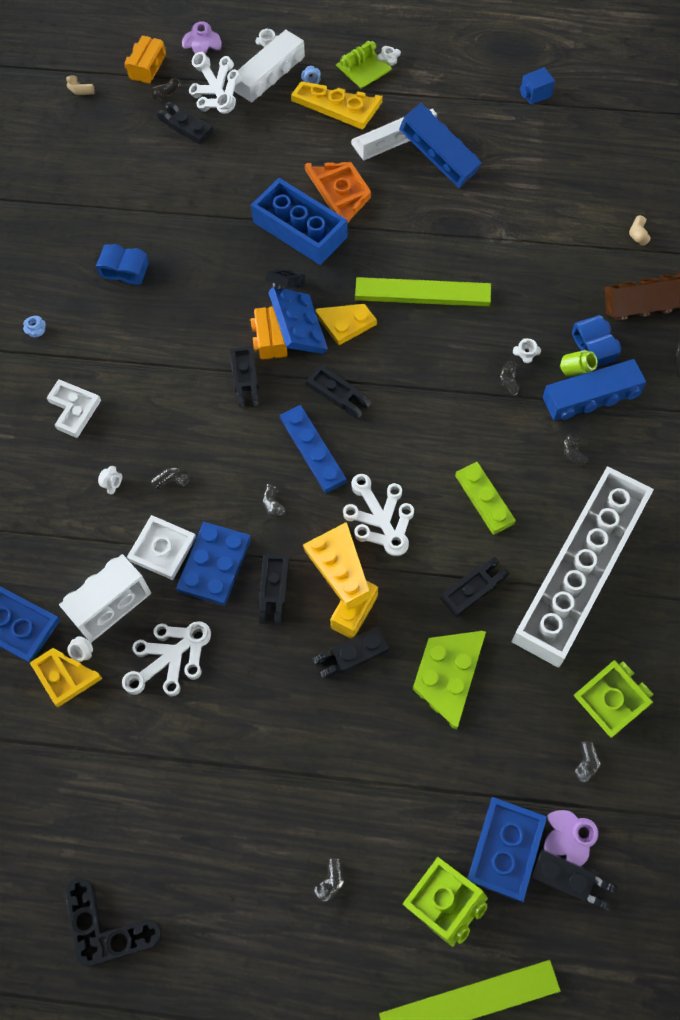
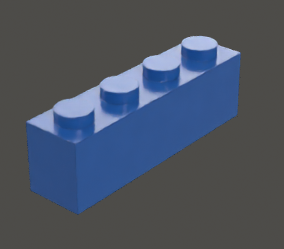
[399,103,482,188]
[543,359,646,421]

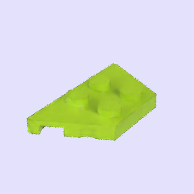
[413,631,486,729]

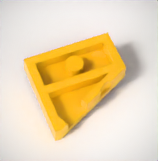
[315,304,377,346]
[30,648,102,707]

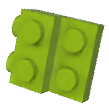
[574,660,654,738]
[403,857,488,947]

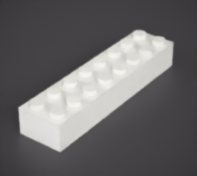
[512,466,654,668]

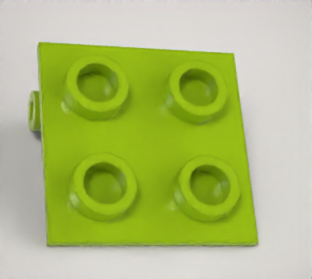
[336,41,392,89]

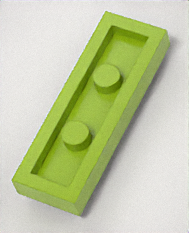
[455,462,516,535]

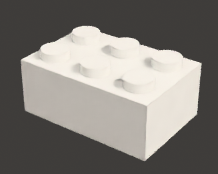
[59,554,152,643]

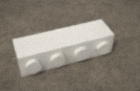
[233,30,305,103]

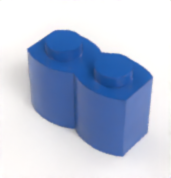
[96,244,149,285]
[572,315,621,367]

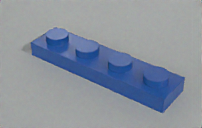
[280,405,347,494]

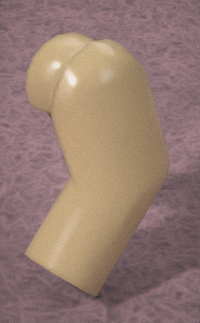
[66,75,94,95]
[629,215,651,246]

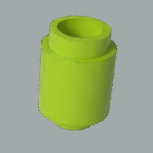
[560,350,597,377]

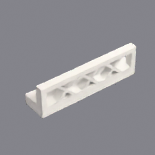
[351,109,437,161]

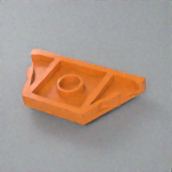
[305,162,371,224]

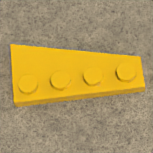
[291,81,382,130]
[303,522,372,610]

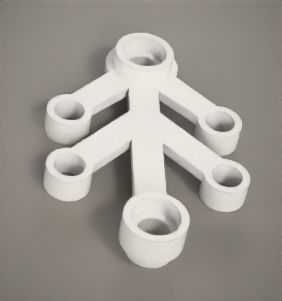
[189,52,242,114]
[343,474,414,556]
[122,621,211,696]

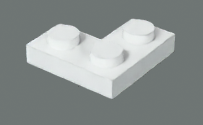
[47,379,101,438]

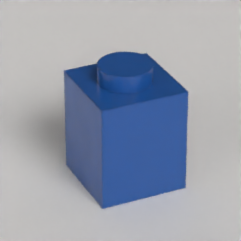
[520,67,555,105]

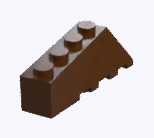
[605,271,680,320]

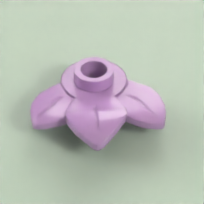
[182,21,221,54]
[544,810,598,866]

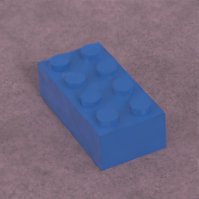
[251,178,348,265]

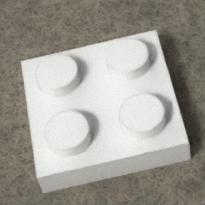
[127,515,197,580]

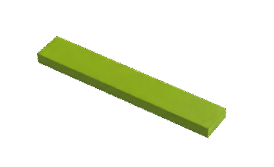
[355,277,491,307]
[379,960,560,1020]

